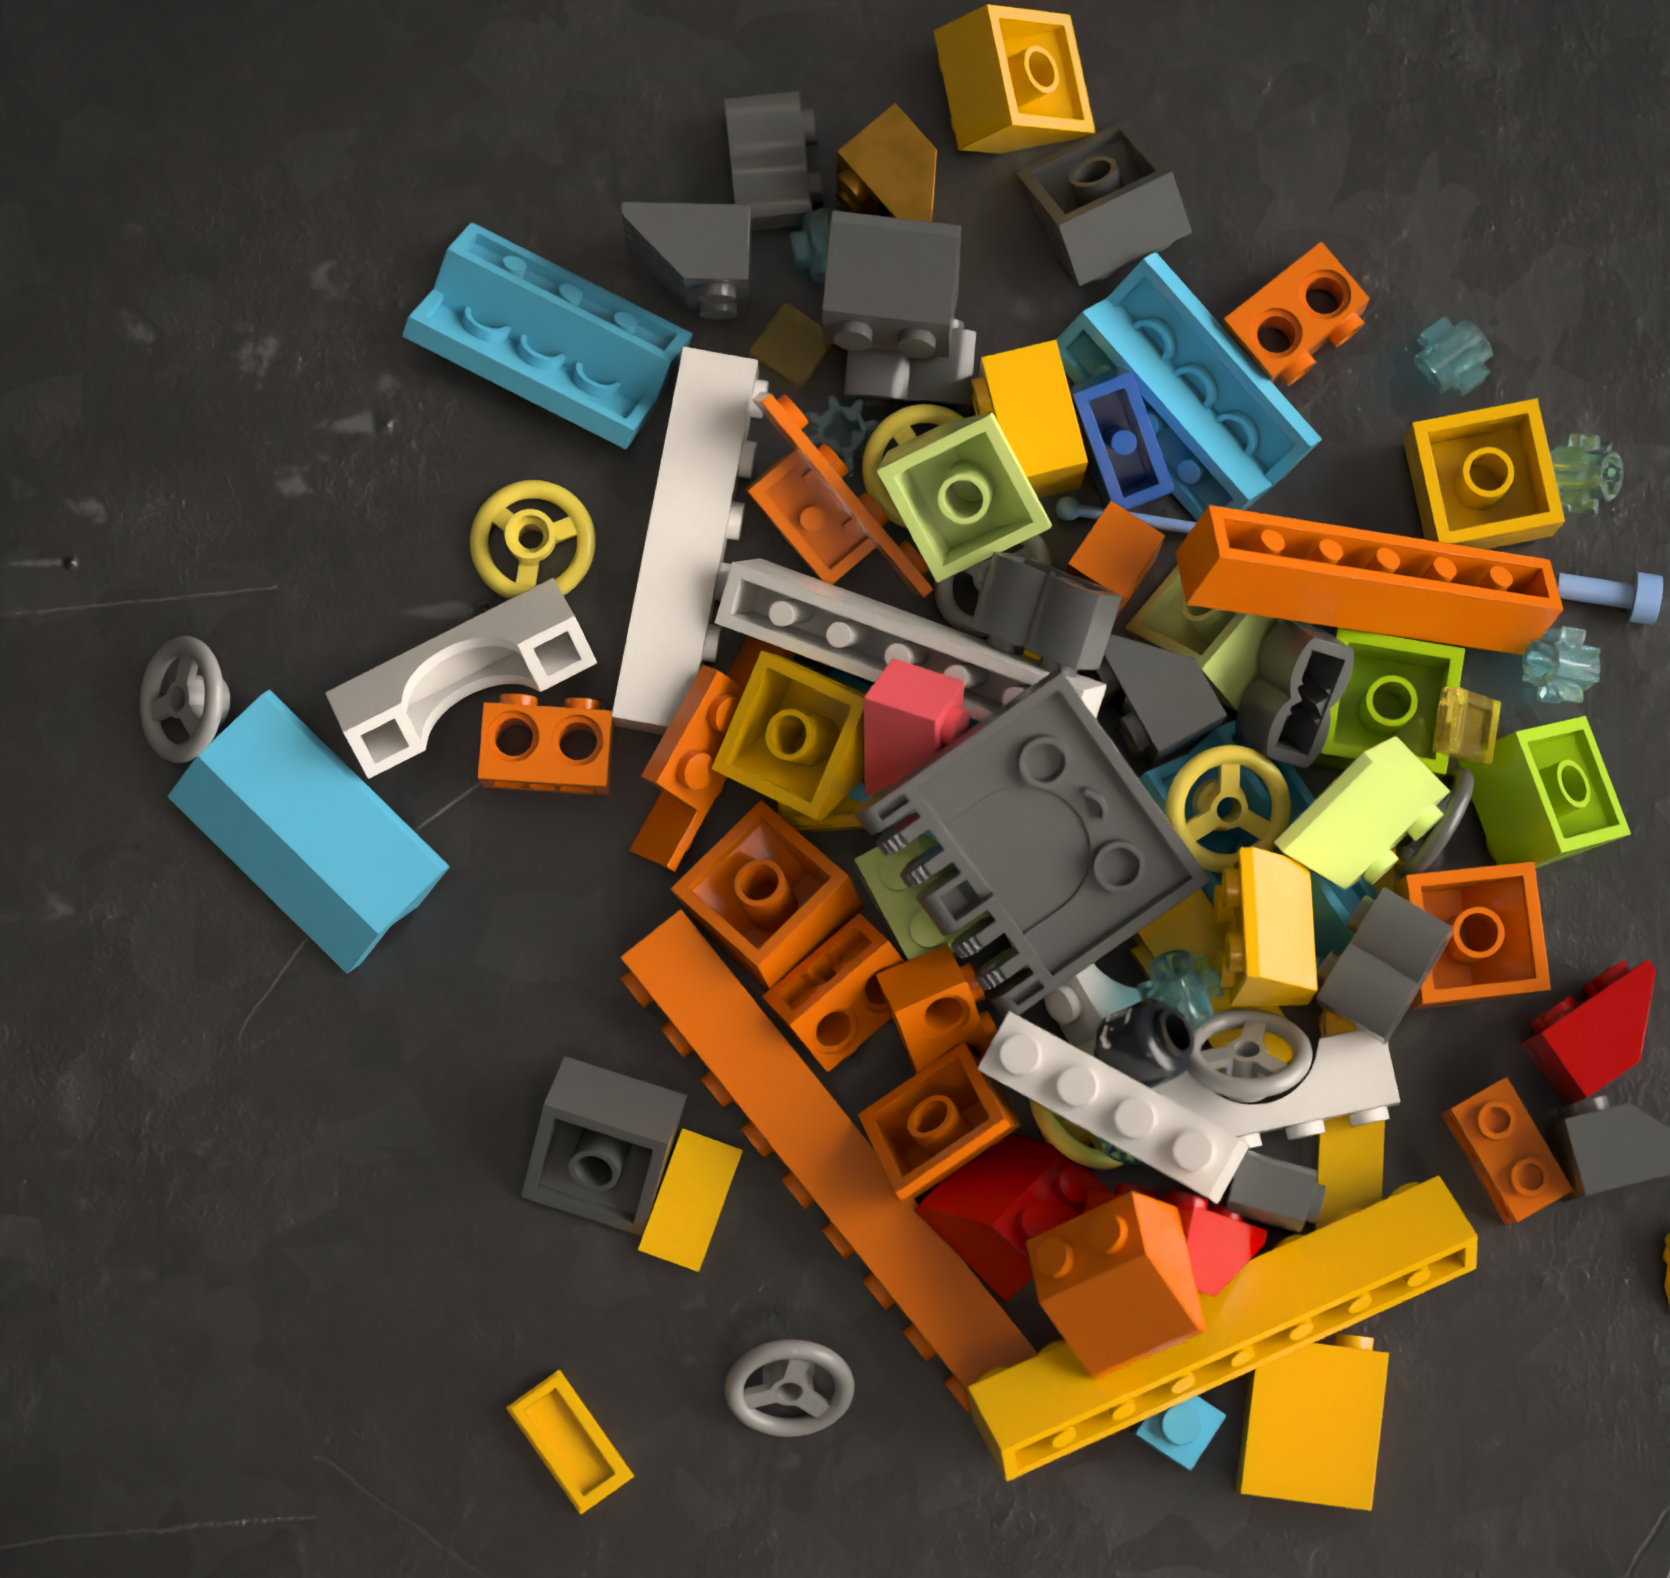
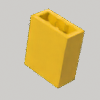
[1235,1334,1389,1511]

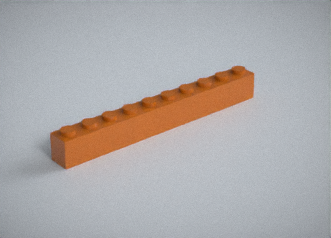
[620,909,1038,1413]

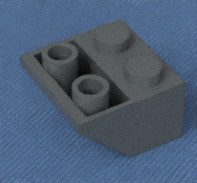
[1085,634,1227,770]

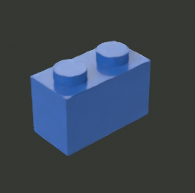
[1069,367,1175,510]

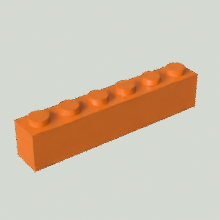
[1175,505,1563,656]

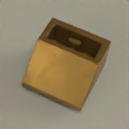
[836,103,937,222]

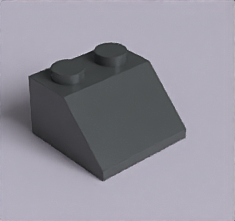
[1015,119,1192,286]
[622,202,752,320]
[822,211,961,359]
[521,1056,687,1237]
[1544,1095,1670,1202]

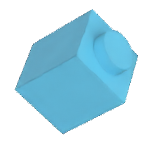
[1131,1396,1226,1471]

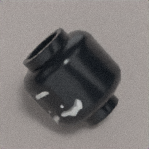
[1094,998,1194,1089]

